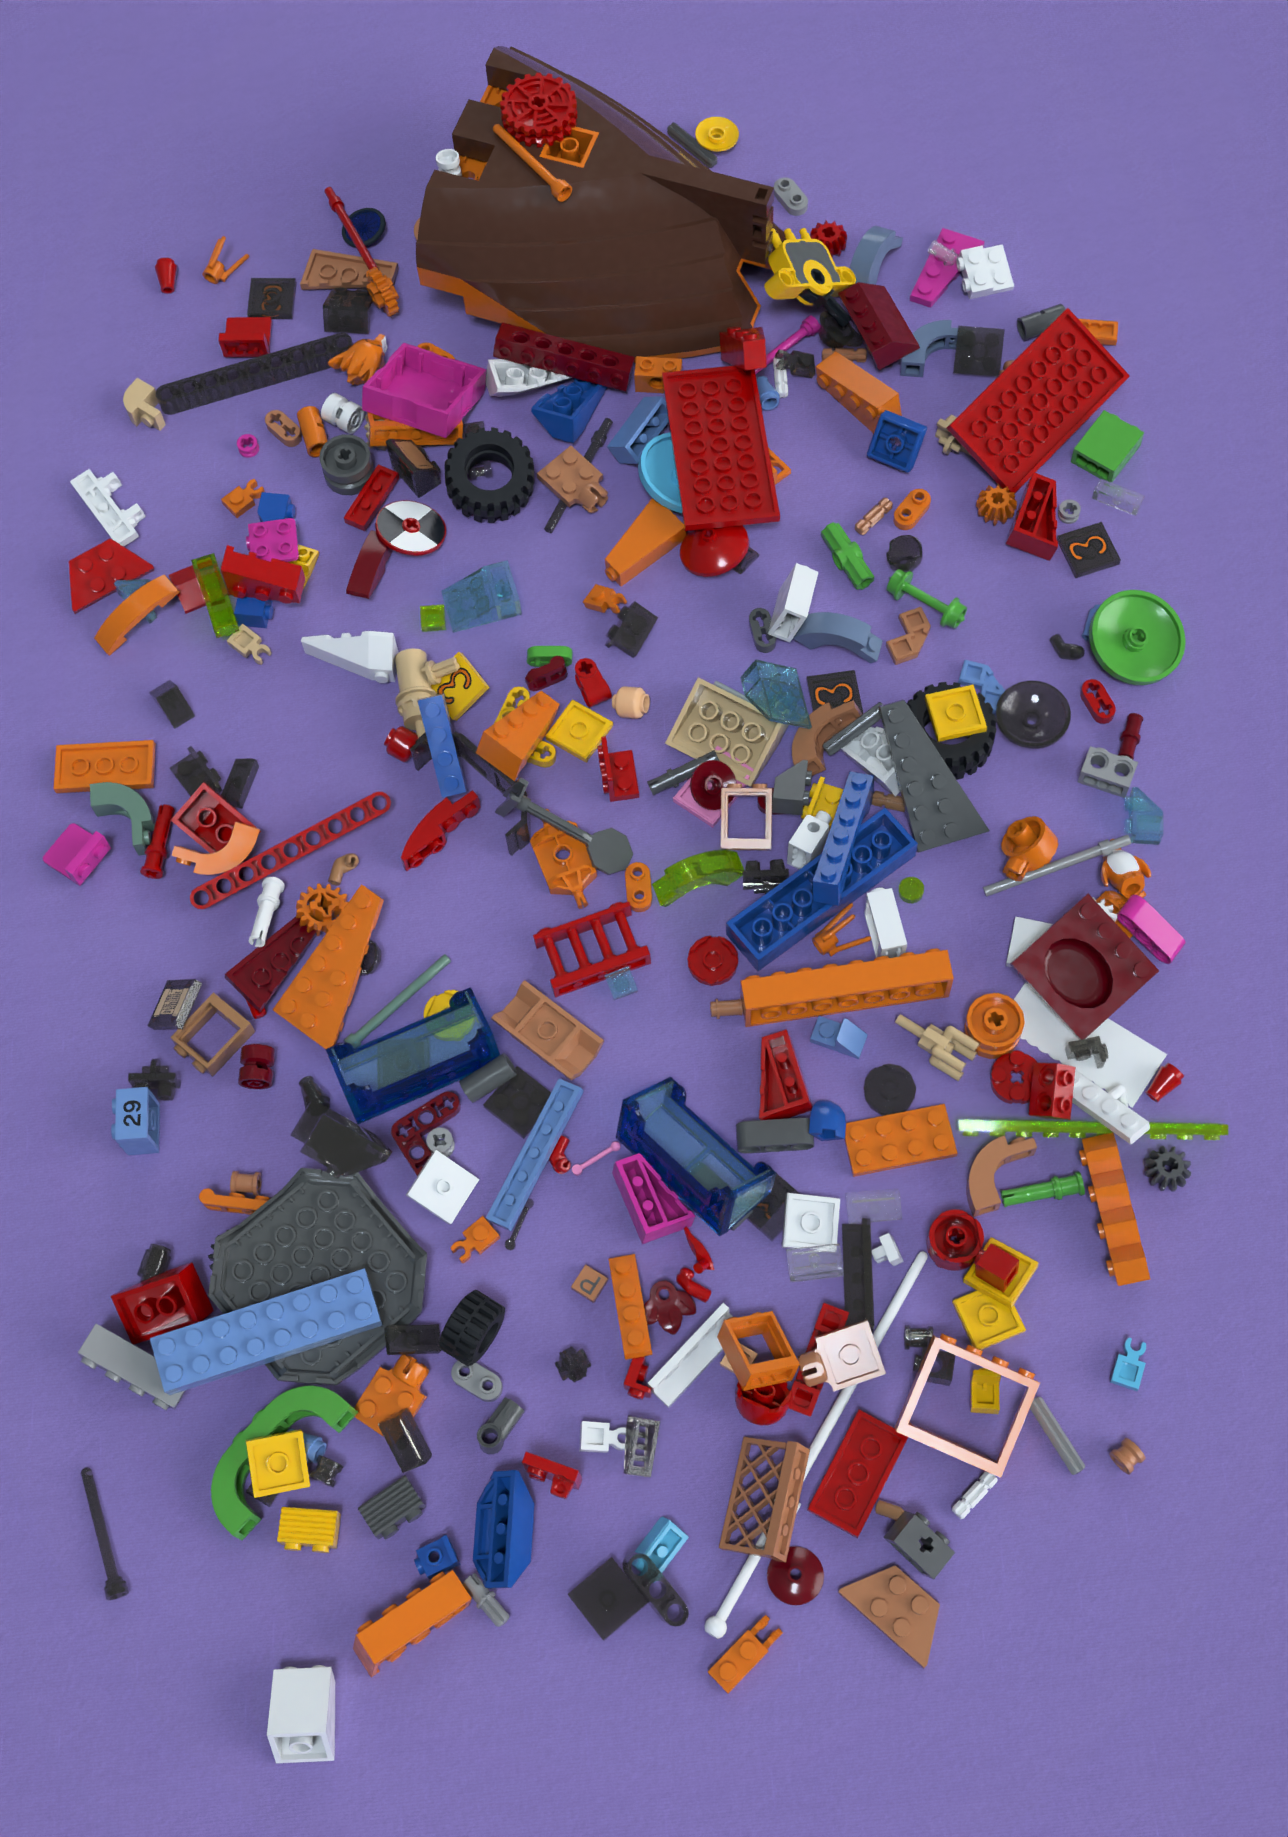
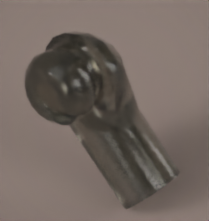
[1049,634,1085,660]

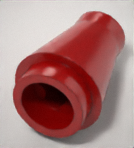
[155,258,177,294]
[1145,1063,1184,1103]

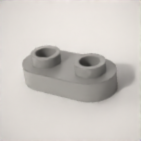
[774,178,808,216]
[451,1361,503,1402]

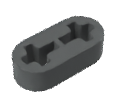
[749,608,776,653]

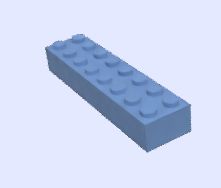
[150,1268,383,1395]

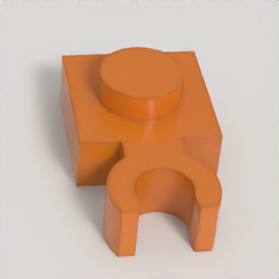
[221,479,265,518]
[583,584,627,614]
[450,1216,500,1264]

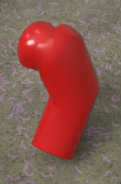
[676,1268,711,1303]

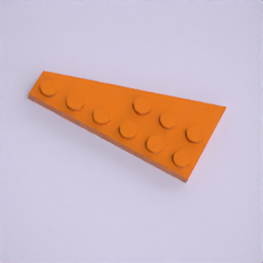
[273,884,384,1053]

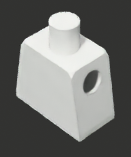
[787,810,832,869]

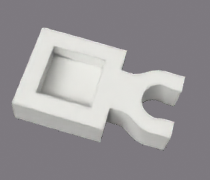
[579,1421,629,1453]

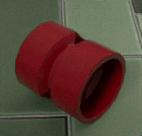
[238,1044,275,1089]

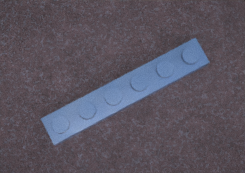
[486,1079,584,1231]

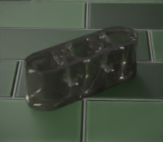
[622,1552,689,1627]

